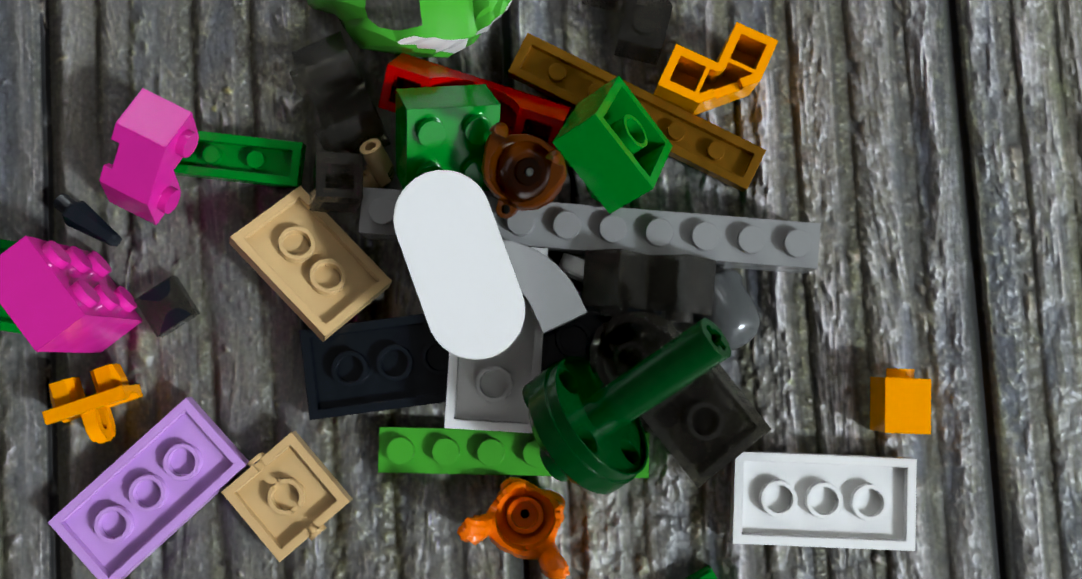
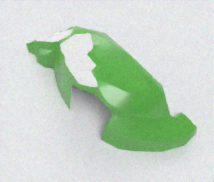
[307,0,513,58]

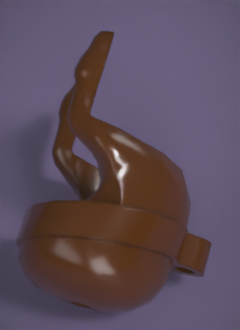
[481,122,567,218]

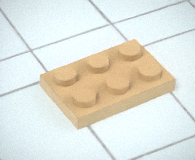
[229,185,392,342]

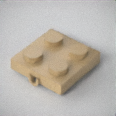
[221,431,353,562]

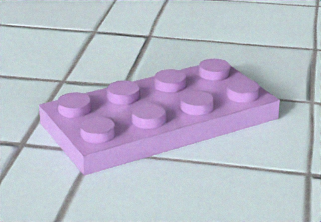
[48,397,249,579]

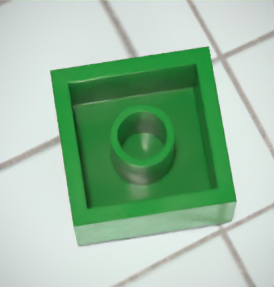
[552,76,673,214]
[395,84,501,191]

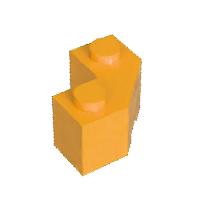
[653,22,778,115]

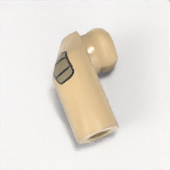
[355,138,395,190]

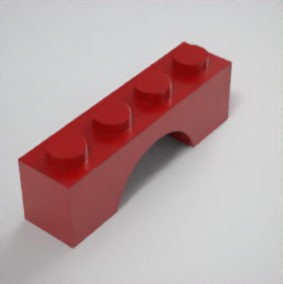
[378,53,571,149]

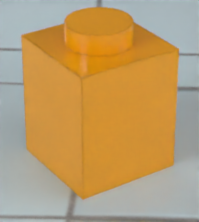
[870,368,931,434]

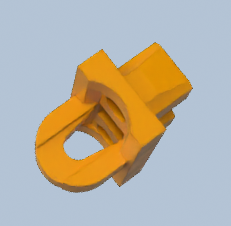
[42,364,143,444]

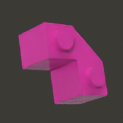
[99,88,199,225]

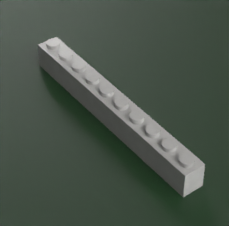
[359,187,821,274]

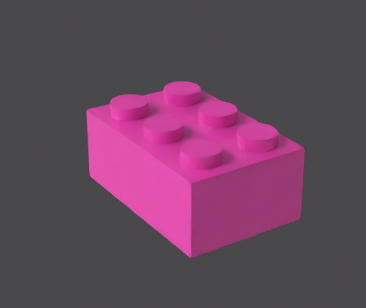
[0,236,143,353]

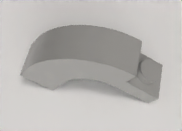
[503,240,587,334]

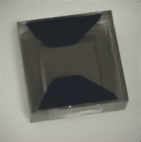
[134,276,201,338]

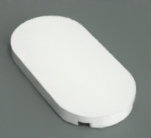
[393,170,525,360]

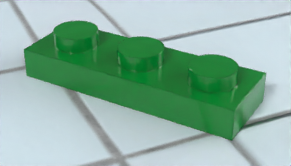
[174,131,306,189]

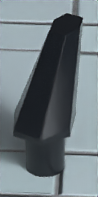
[53,194,122,246]

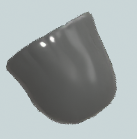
[677,269,760,350]

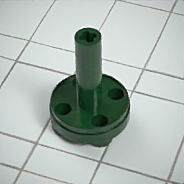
[522,318,731,494]

